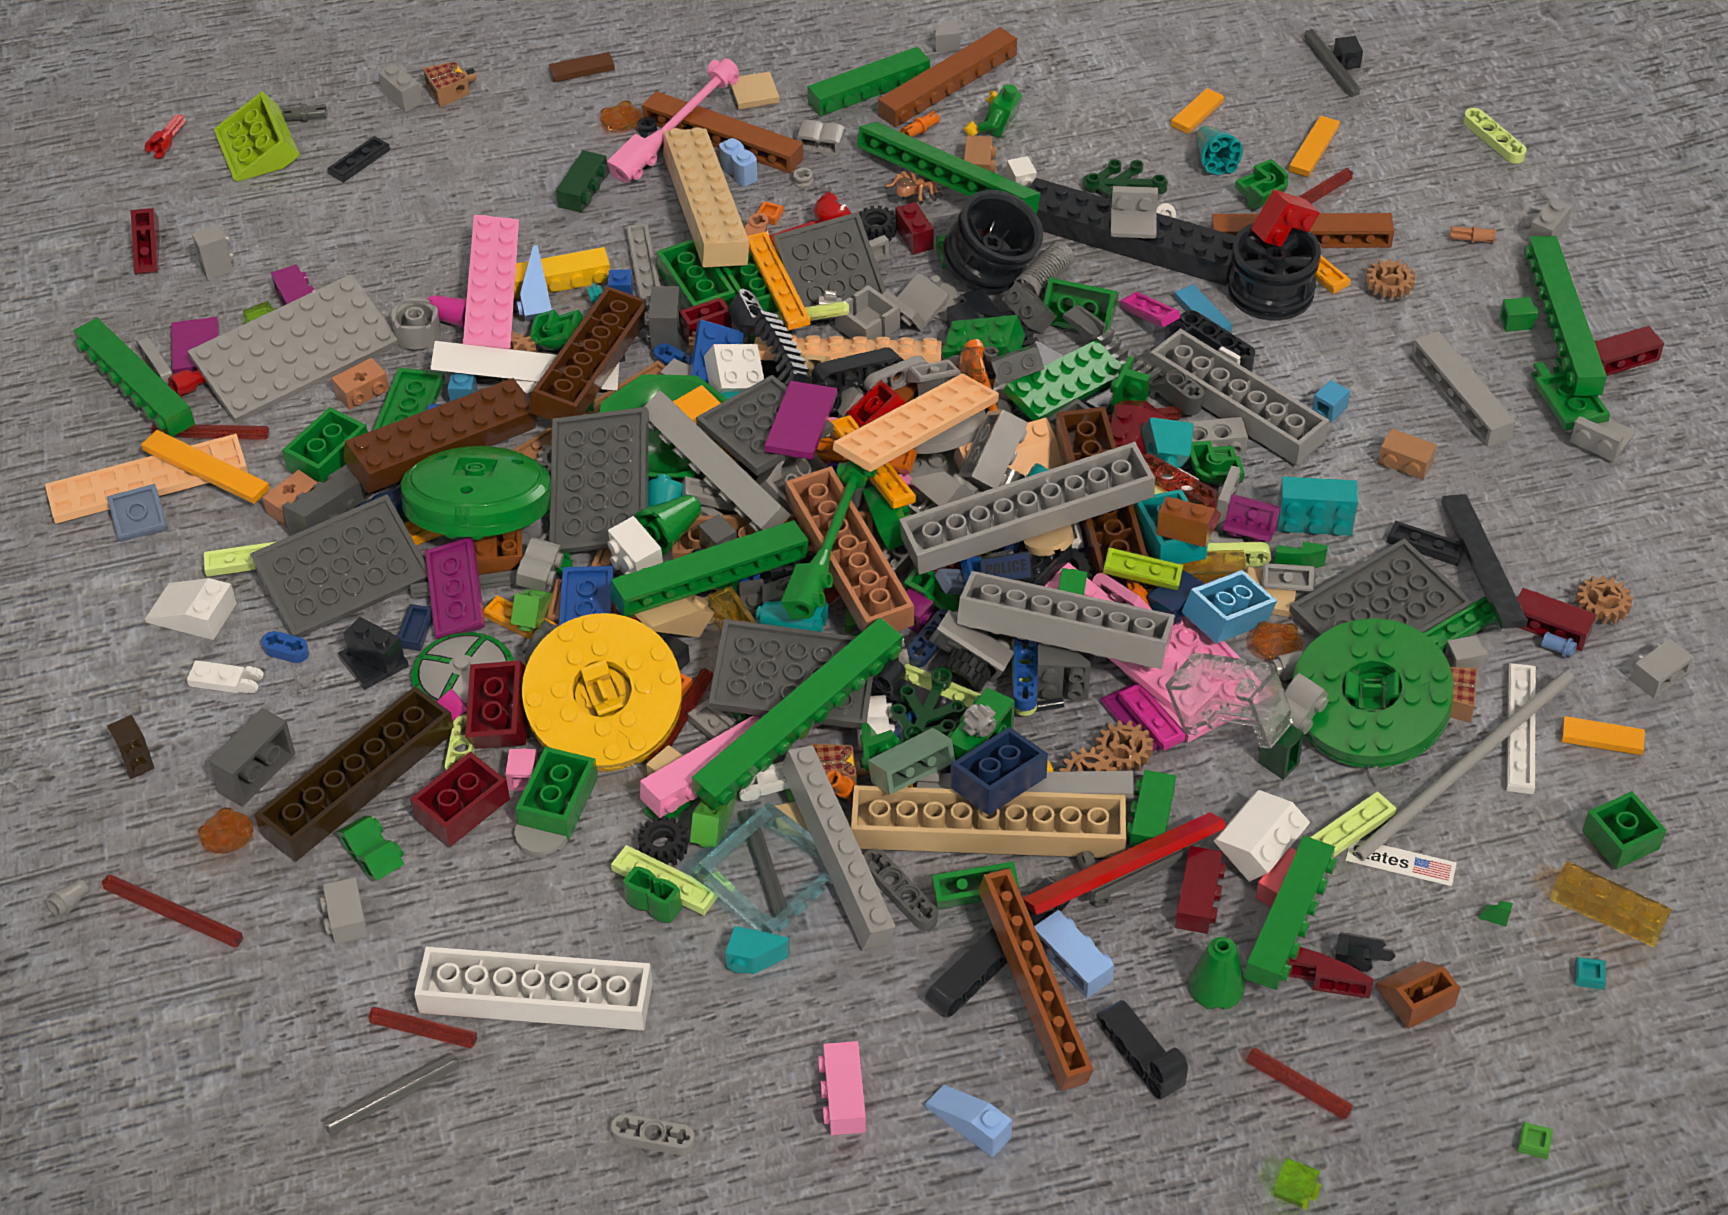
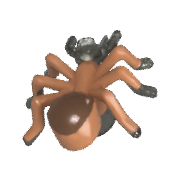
[885,171,942,204]

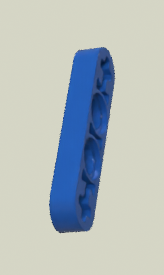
[1013,637,1037,711]

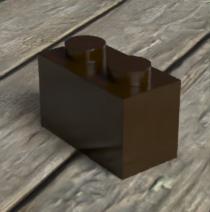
[107,715,155,779]

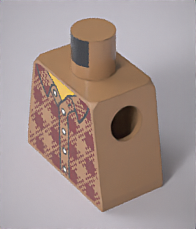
[423,62,477,107]
[1450,667,1477,723]
[810,744,870,796]

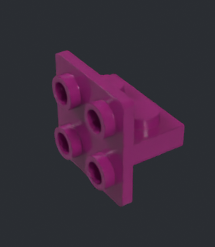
[1222,494,1281,543]

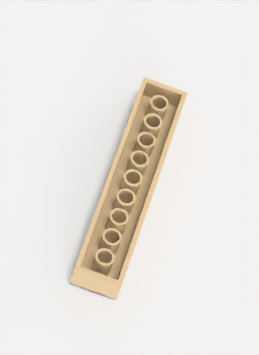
[663,127,749,267]
[851,785,1126,858]

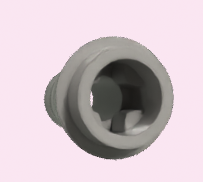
[46,879,89,917]

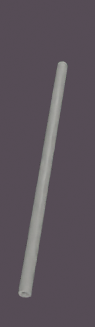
[1354,670,1574,861]

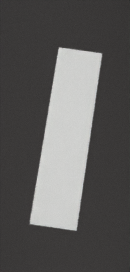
[430,341,620,391]

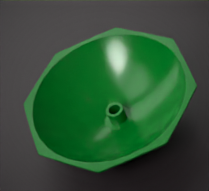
[600,374,728,478]

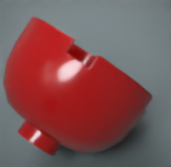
[813,191,852,223]

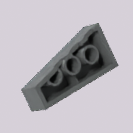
[282,464,374,536]

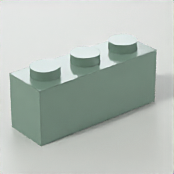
[868,728,955,795]

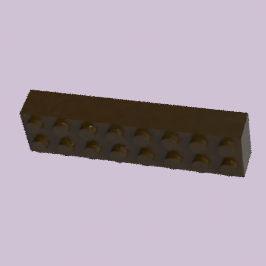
[254,686,454,862]

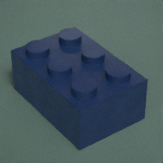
[950,727,1048,815]

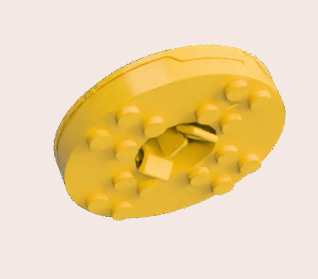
[522,613,682,772]

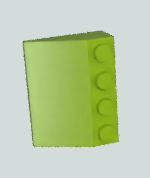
[213,91,300,182]

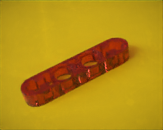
[1142,454,1218,508]

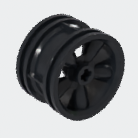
[942,190,1043,294]
[1228,223,1321,321]

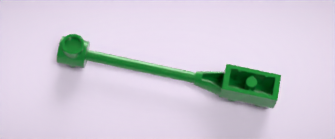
[781,459,876,620]

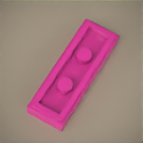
[1119,291,1180,328]
[1118,683,1186,751]

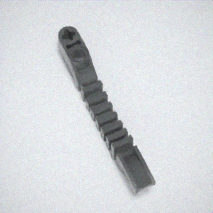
[1062,305,1204,415]

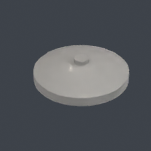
[913,410,986,454]

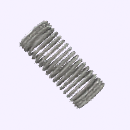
[1014,241,1074,297]

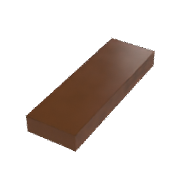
[549,52,615,82]

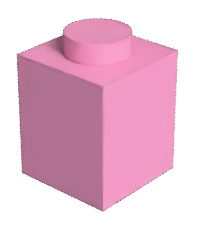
[506,748,538,791]

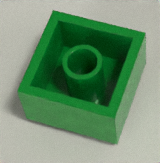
[1582,791,1667,870]

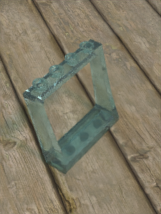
[689,801,832,933]

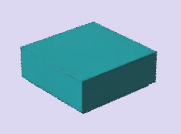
[1575,957,1606,990]

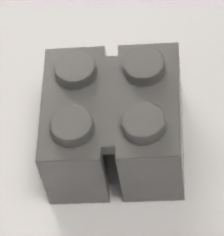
[835,285,900,340]

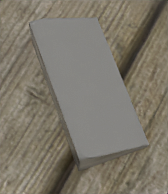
[906,360,961,383]
[1262,563,1314,592]

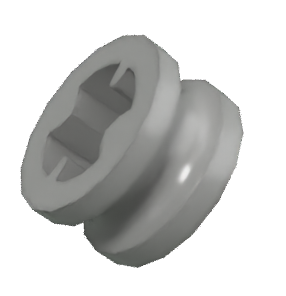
[793,167,813,189]

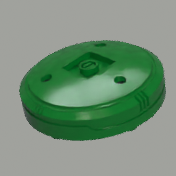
[401,446,551,540]
[1292,618,1453,768]

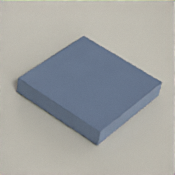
[107,484,168,542]

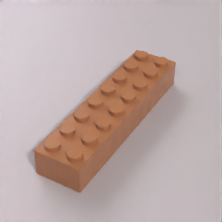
[786,466,914,633]

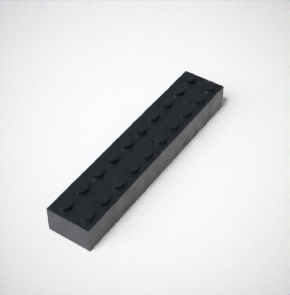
[1029,178,1236,286]

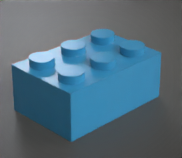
[1182,570,1277,644]

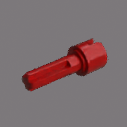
[145,114,186,159]
[168,369,206,397]

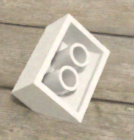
[1214,790,1310,882]

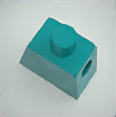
[1142,417,1194,476]

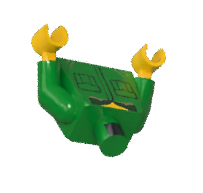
[963,84,1023,138]

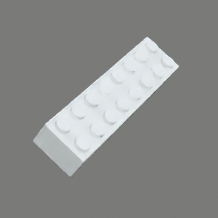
[414,947,653,1030]

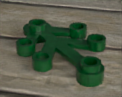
[1082,159,1168,200]
[890,667,965,742]

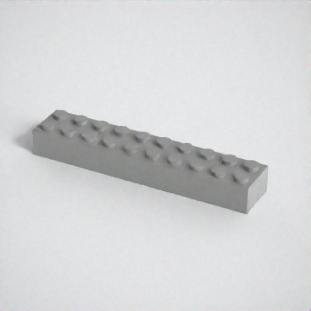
[899,442,1155,575]

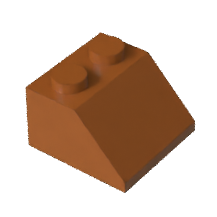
[1157,496,1221,547]

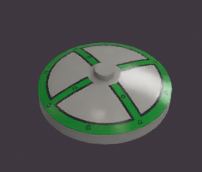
[412,632,514,715]

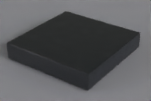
[338,648,409,690]

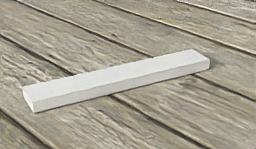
[1506,663,1536,794]

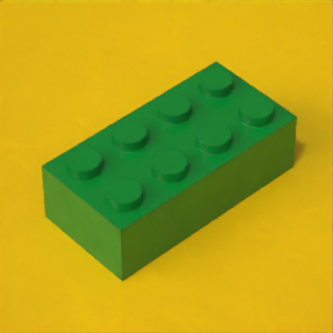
[656,239,736,309]

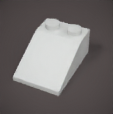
[145,578,237,640]

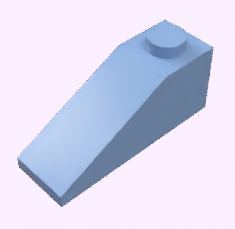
[516,245,552,321]
[925,1085,1012,1158]

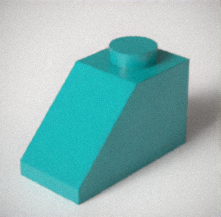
[725,926,790,974]

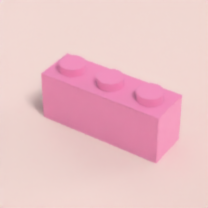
[818,1041,866,1135]

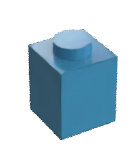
[448,372,478,401]
[1312,380,1350,423]

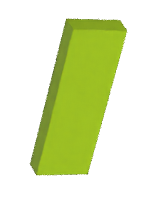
[1103,548,1183,591]

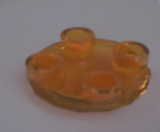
[600,101,643,131]
[958,347,986,383]
[1251,621,1303,659]
[198,807,254,853]

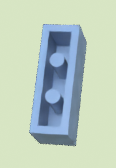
[1034,910,1114,999]

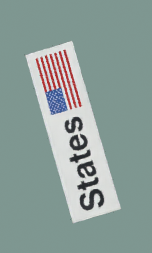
[1346,840,1457,886]

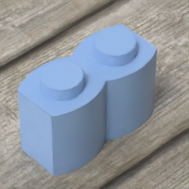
[719,138,758,187]

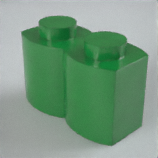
[623,866,682,923]

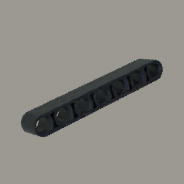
[925,876,1070,1018]

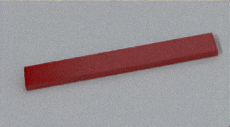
[1023,812,1226,915]

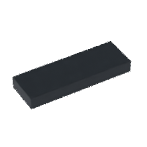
[327,136,390,183]
[1386,520,1464,566]

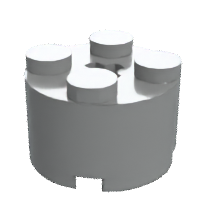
[391,297,441,350]

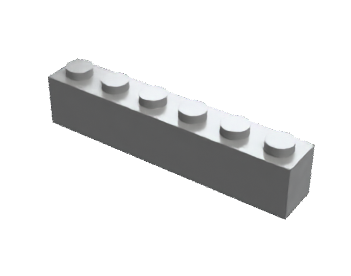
[1411,331,1516,447]

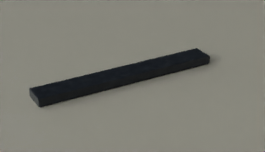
[1441,494,1527,629]

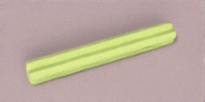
[773,301,849,324]

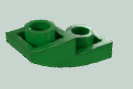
[1274,542,1328,568]

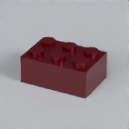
[465,660,527,749]
[410,751,510,847]

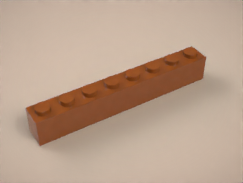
[878,27,1017,128]
[642,91,804,174]
[1211,213,1394,248]
[979,868,1094,1091]

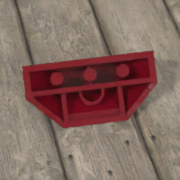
[1110,400,1165,465]

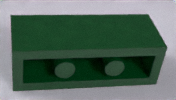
[556,150,609,213]

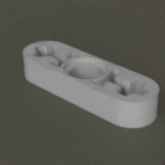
[136,336,173,385]
[864,355,928,391]
[611,1114,696,1156]

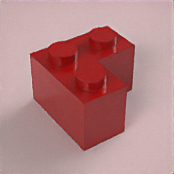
[1251,189,1320,247]

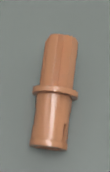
[1450,225,1496,244]

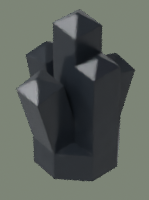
[1335,932,1396,972]

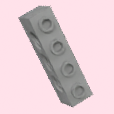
[1188,417,1248,460]

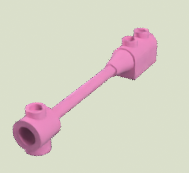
[607,58,740,183]

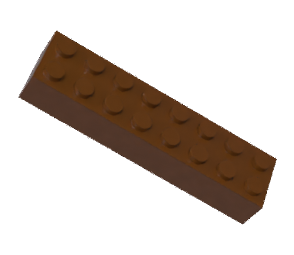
[529,286,648,421]
[344,378,537,493]
[1054,407,1148,585]

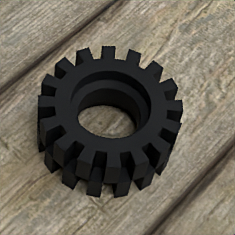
[859,205,896,242]
[941,648,991,692]
[638,816,688,866]

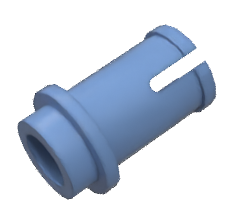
[1541,632,1577,658]

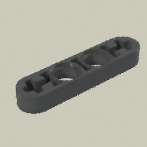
[863,849,938,931]

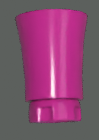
[427,295,467,328]

